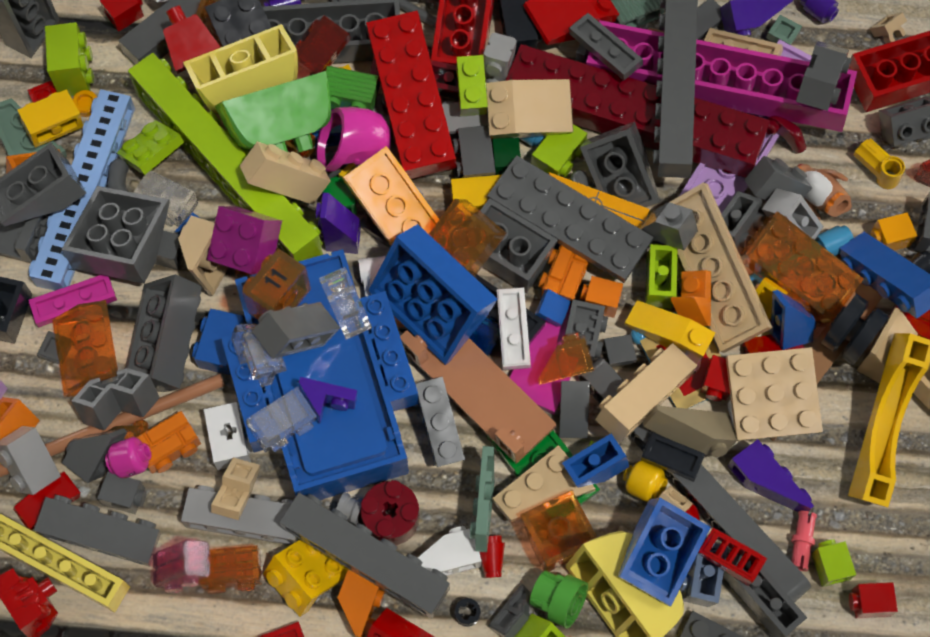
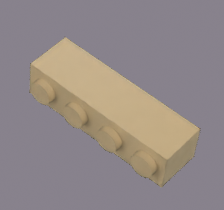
[595,343,698,443]

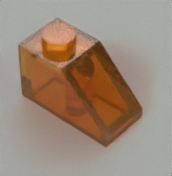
[538,332,594,385]

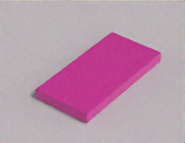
[510,306,580,415]

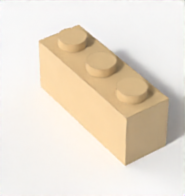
[240,141,331,205]

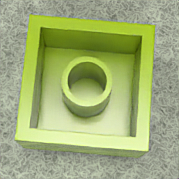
[45,22,94,96]

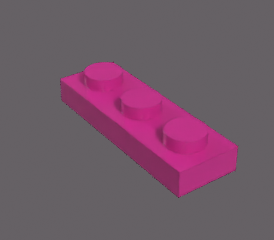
[29,275,117,328]

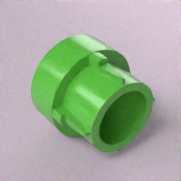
[530,570,588,629]

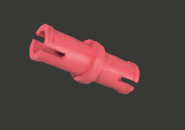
[791,511,817,572]

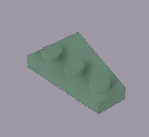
[0,98,67,157]
[470,446,495,552]

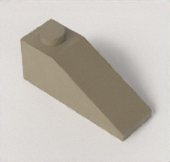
[642,405,737,457]

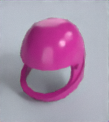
[316,106,391,173]

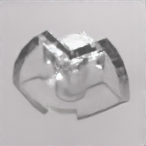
[231,324,287,387]

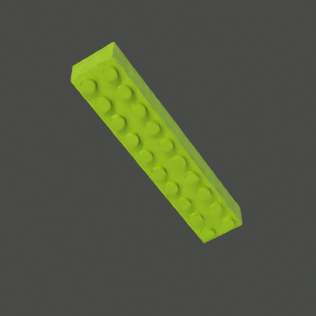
[127,53,323,264]

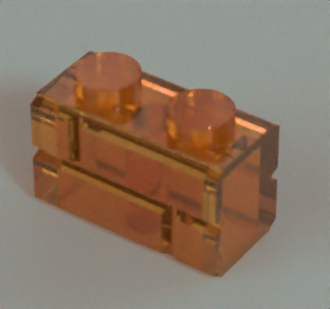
[199,545,262,594]

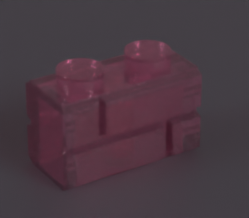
[153,540,210,593]

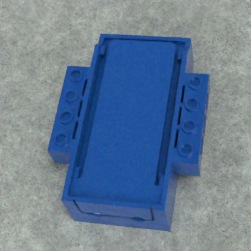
[221,249,419,500]

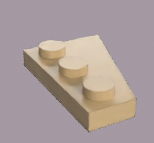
[492,445,596,523]

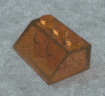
[53,300,118,398]

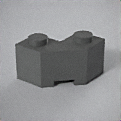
[796,41,852,111]
[72,368,160,431]

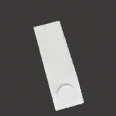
[418,526,482,576]

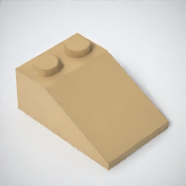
[486,79,573,139]

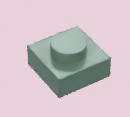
[766,15,802,45]

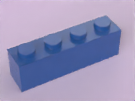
[839,231,930,319]

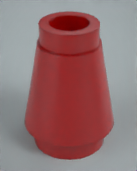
[479,536,505,578]

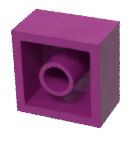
[207,206,282,275]

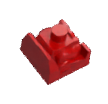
[0,568,59,637]

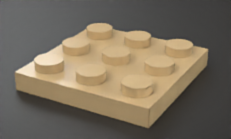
[726,347,823,441]

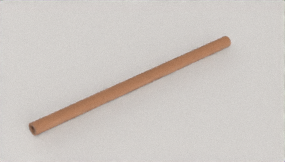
[0,374,225,477]

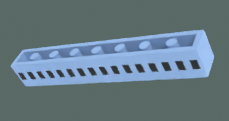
[29,89,135,291]

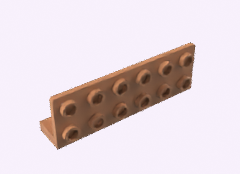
[400,330,556,464]

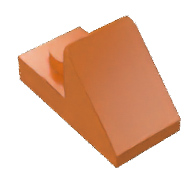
[671,270,711,326]

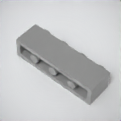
[181,485,299,545]

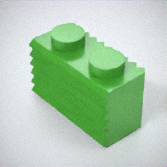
[326,66,380,111]

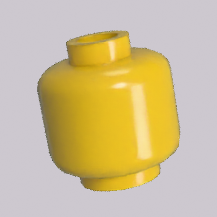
[623,460,668,502]

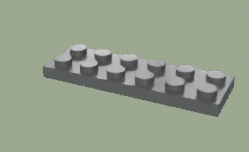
[487,155,654,283]

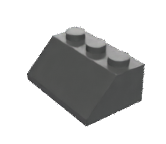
[459,198,558,293]

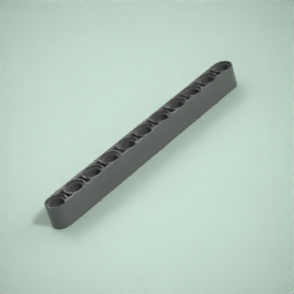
[578,358,811,603]

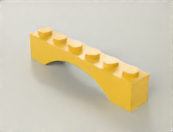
[848,333,930,507]

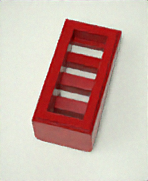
[698,528,767,586]

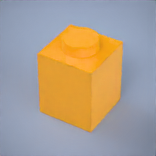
[870,212,917,251]

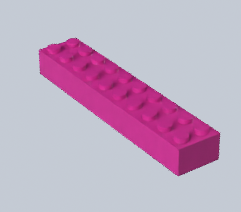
[586,20,857,132]

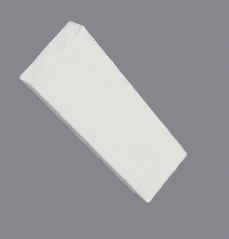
[497,288,531,370]

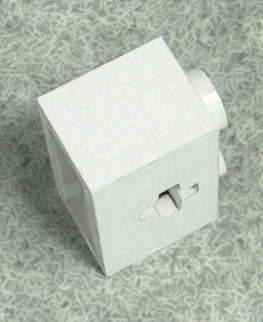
[204,402,254,470]

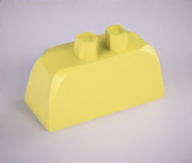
[183,24,298,114]
[566,531,684,637]

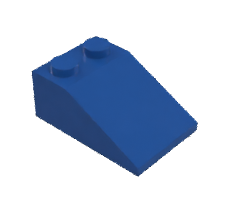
[618,497,711,607]

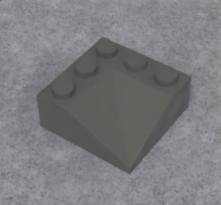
[61,186,170,284]

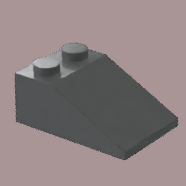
[580,121,660,207]
[0,143,86,226]

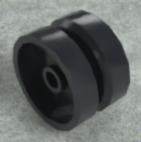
[821,294,889,366]

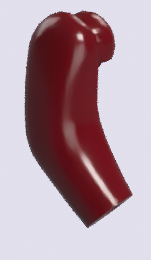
[767,115,807,153]

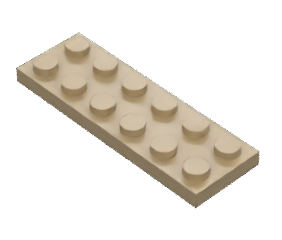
[670,182,772,353]

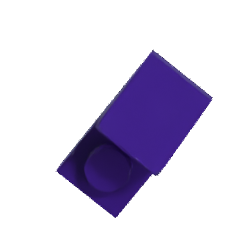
[299,377,357,424]

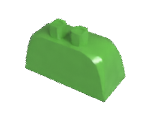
[215,71,331,153]

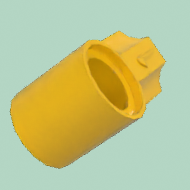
[853,138,905,189]

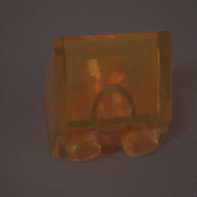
[520,490,598,572]

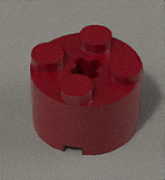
[361,480,420,545]

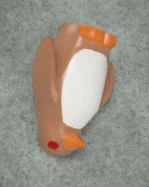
[796,163,852,220]

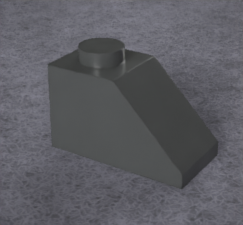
[639,202,698,250]
[62,428,128,483]

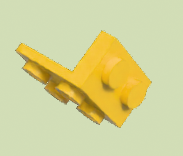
[263,540,349,617]

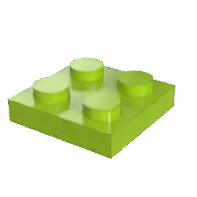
[116,120,185,175]

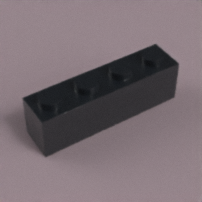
[498,0,542,55]

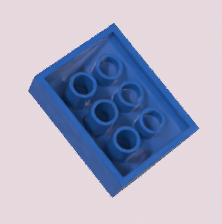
[368,224,497,365]

